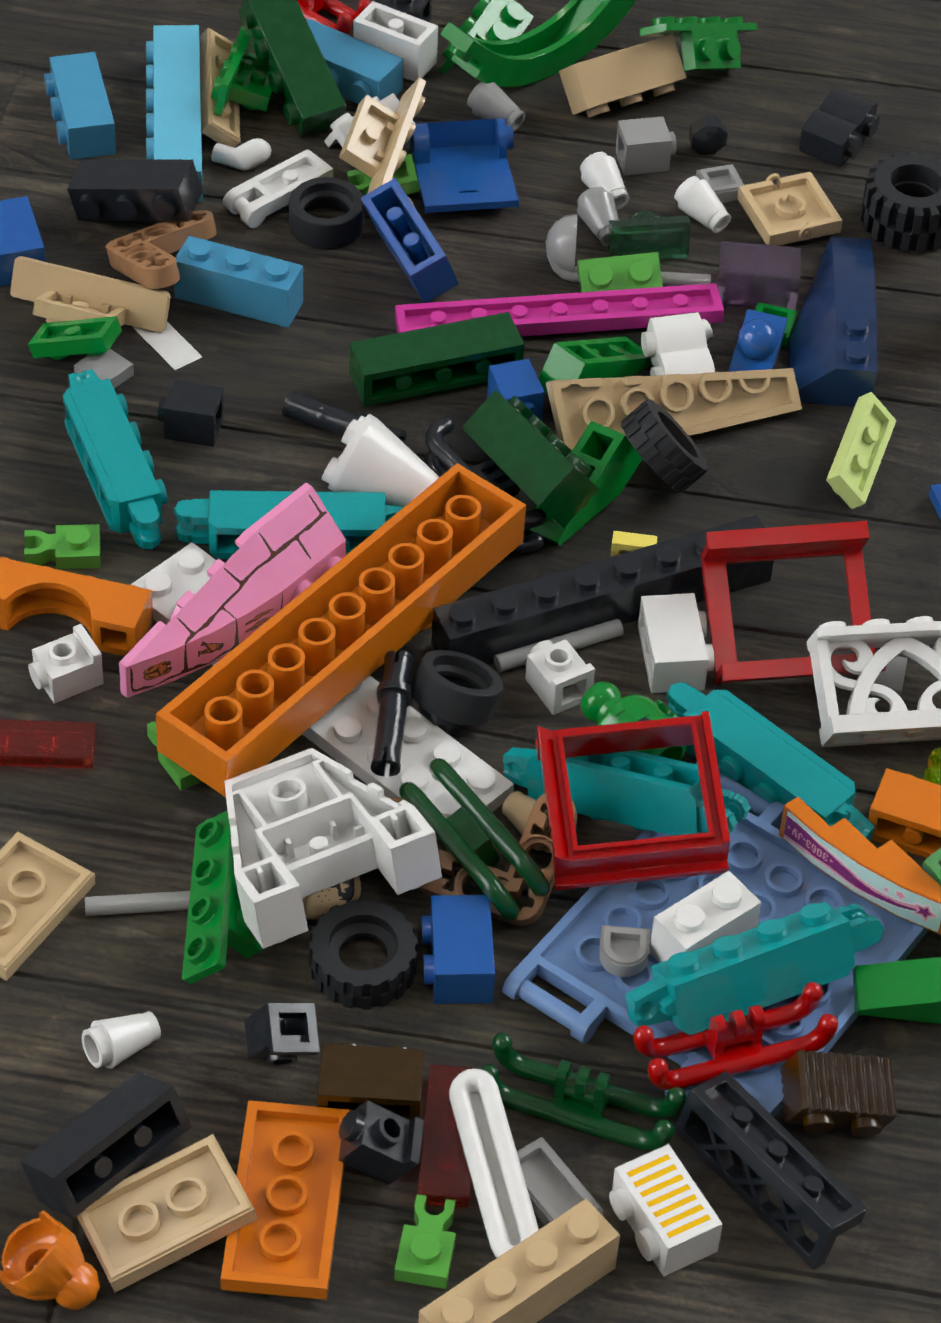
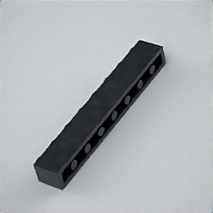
[431,515,774,664]

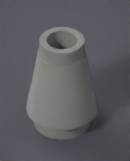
[467,81,526,132]
[577,187,623,247]

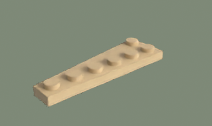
[546,368,802,458]

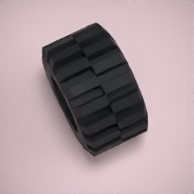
[860,152,941,253]

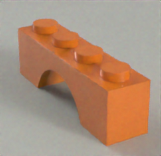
[0,557,153,656]

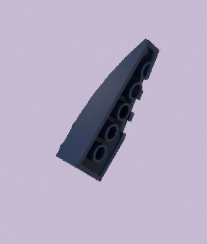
[788,236,877,407]

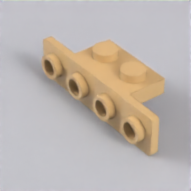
[339,77,426,194]
[10,256,171,333]

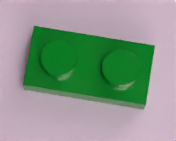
[28,316,122,360]

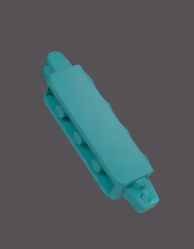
[63,369,168,550]
[174,490,404,559]
[666,681,875,841]
[503,747,751,836]
[626,902,885,1035]

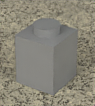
[615,116,677,176]

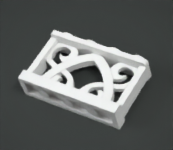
[807,616,941,747]

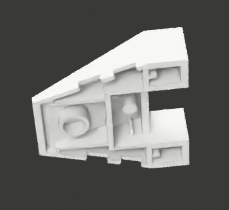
[224,748,442,949]

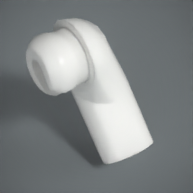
[212,138,271,171]

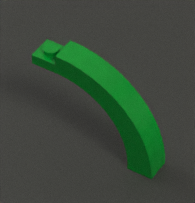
[440,0,636,87]

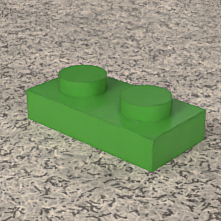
[577,252,663,292]

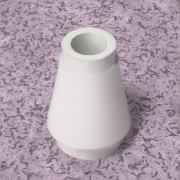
[580,152,629,210]
[674,176,731,233]
[82,1011,161,1069]

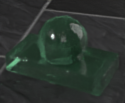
[608,210,691,259]

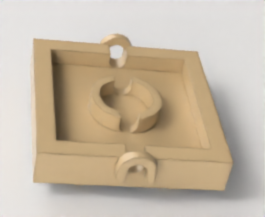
[737,172,843,248]

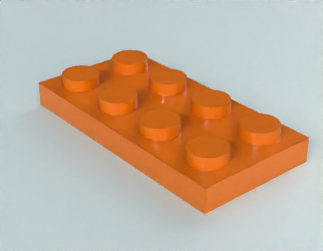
[220,1100,350,1300]

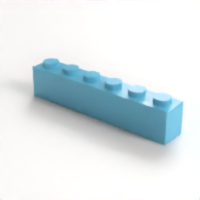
[146,25,203,202]

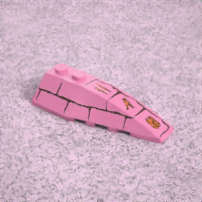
[119,483,346,698]

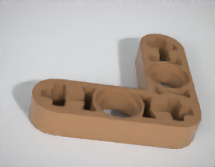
[106,210,217,289]
[417,793,578,927]

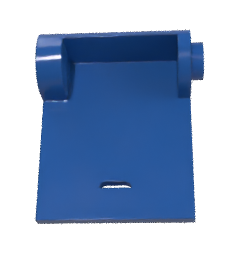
[410,118,519,213]

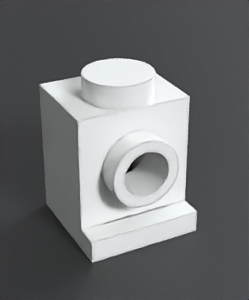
[28,624,104,704]
[525,639,595,715]

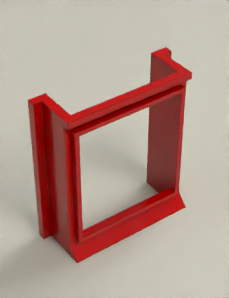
[700,521,886,686]
[535,711,730,891]

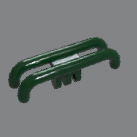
[399,758,550,921]
[480,1033,686,1151]

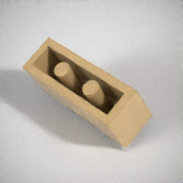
[559,34,687,118]

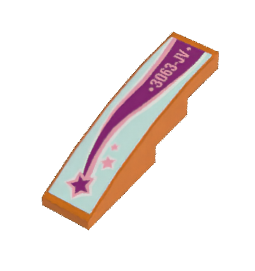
[779,797,941,935]

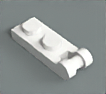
[223,149,333,228]

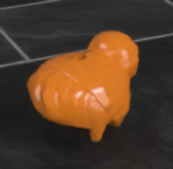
[0,1210,100,1310]

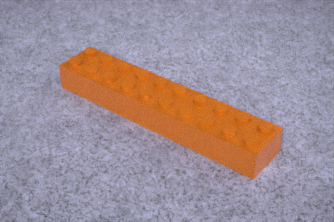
[156,463,526,797]

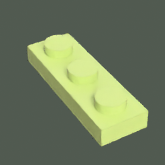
[826,392,896,509]

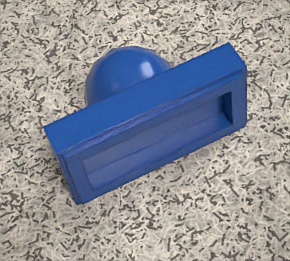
[728,309,787,372]

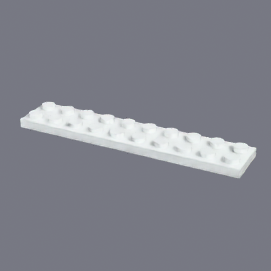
[131,542,514,840]

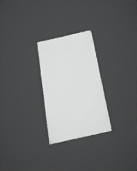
[133,322,202,370]

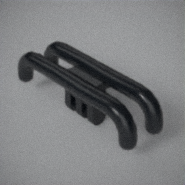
[424,417,547,554]

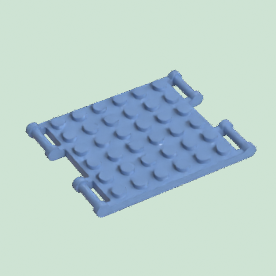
[502,766,929,1117]

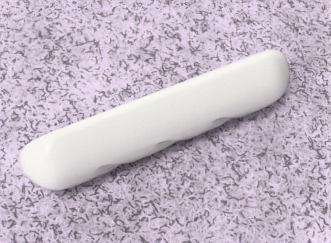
[449,1069,539,1258]

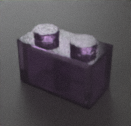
[716,241,801,310]

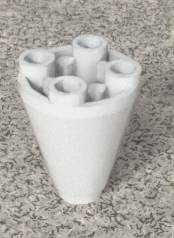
[322,414,440,507]

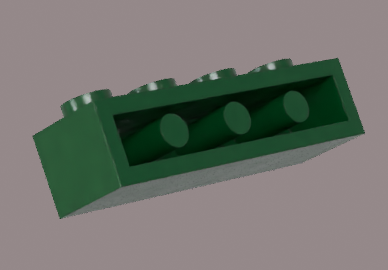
[238,0,346,138]
[349,312,525,406]
[461,390,599,528]

